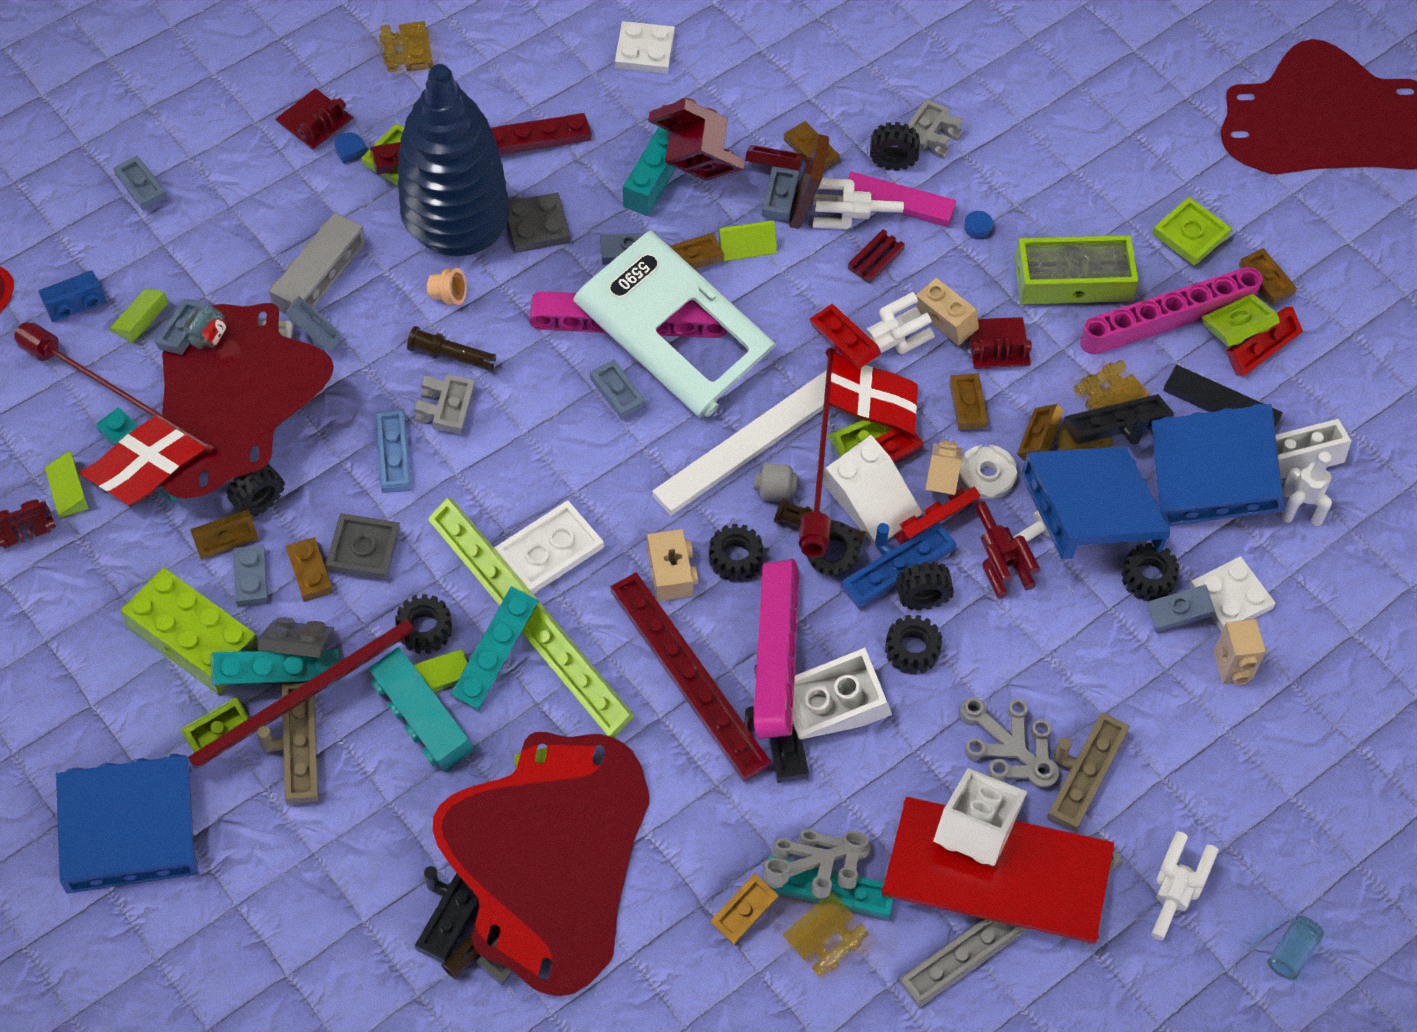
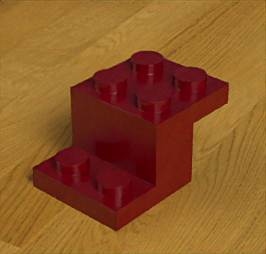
[648,98,744,181]

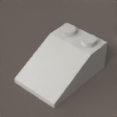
[822,435,923,549]
[793,648,892,740]
[933,768,1027,866]

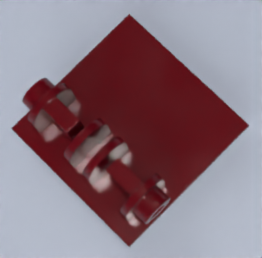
[275,88,353,150]
[969,317,1032,369]
[0,499,56,549]

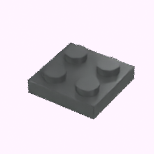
[508,192,570,253]
[326,513,400,580]
[258,617,334,658]

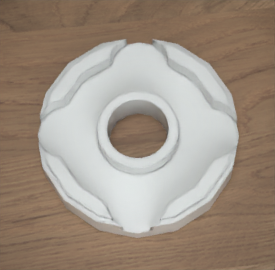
[958,445,1017,500]

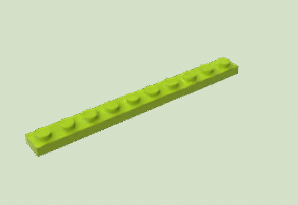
[428,498,635,737]

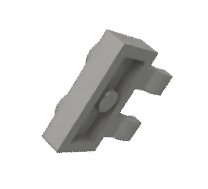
[908,99,963,159]
[414,374,475,434]

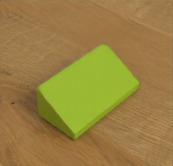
[718,220,777,261]
[109,289,168,343]
[827,419,891,457]
[45,451,89,518]
[179,697,249,753]

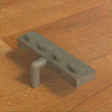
[257,682,319,805]
[1047,712,1130,833]

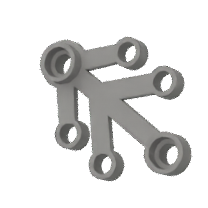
[959,698,1059,788]
[763,829,871,898]

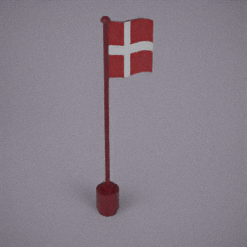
[14,322,215,507]
[798,347,918,558]

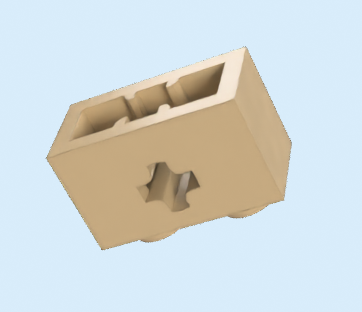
[916,278,979,346]
[925,440,963,495]
[647,529,698,601]
[1213,619,1266,685]

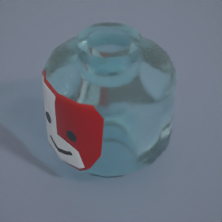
[183,304,227,350]

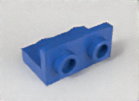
[38,270,107,322]

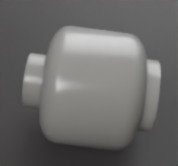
[754,463,797,502]

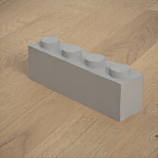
[269,212,366,314]

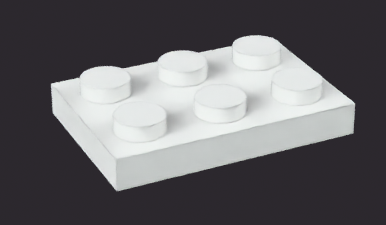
[494,500,604,594]

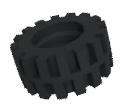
[870,122,920,171]
[226,464,285,517]
[807,521,860,576]
[709,524,763,582]
[1121,543,1179,601]
[896,562,954,610]
[395,594,452,654]
[885,615,942,675]

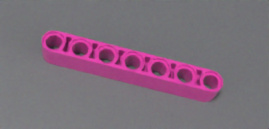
[1080,267,1263,354]
[529,292,727,338]
[754,559,799,739]

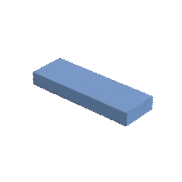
[375,410,412,493]

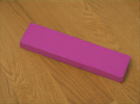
[848,171,957,227]

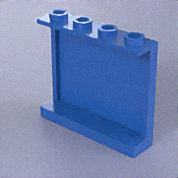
[1152,404,1285,526]
[1021,446,1170,560]
[56,754,199,893]

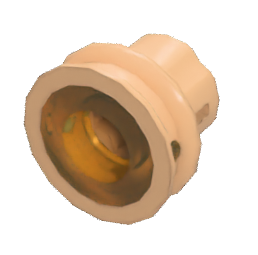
[427,268,467,305]

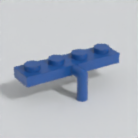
[841,522,957,609]

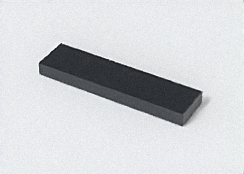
[1163,364,1283,428]

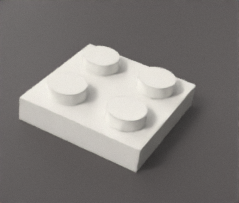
[615,21,675,74]
[1189,556,1276,632]

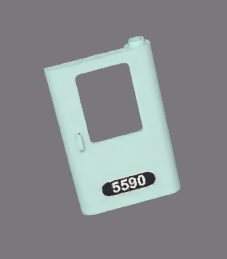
[573,230,777,418]

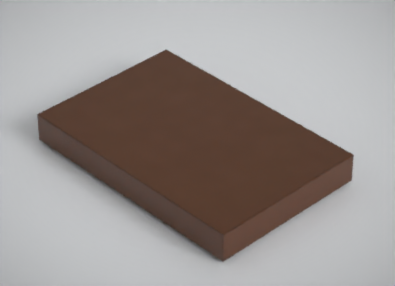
[790,134,830,229]

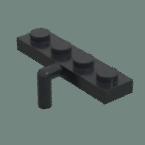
[1061,394,1175,445]
[744,665,809,783]
[415,866,479,963]

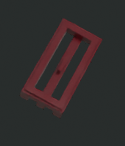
[745,145,804,171]
[848,229,905,284]

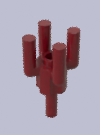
[975,501,1040,599]

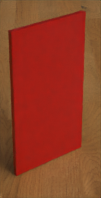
[881,796,1115,944]

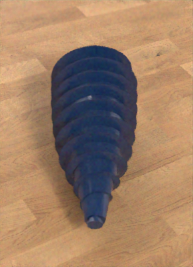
[398,64,509,256]

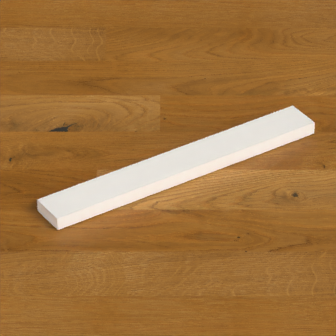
[652,370,827,516]

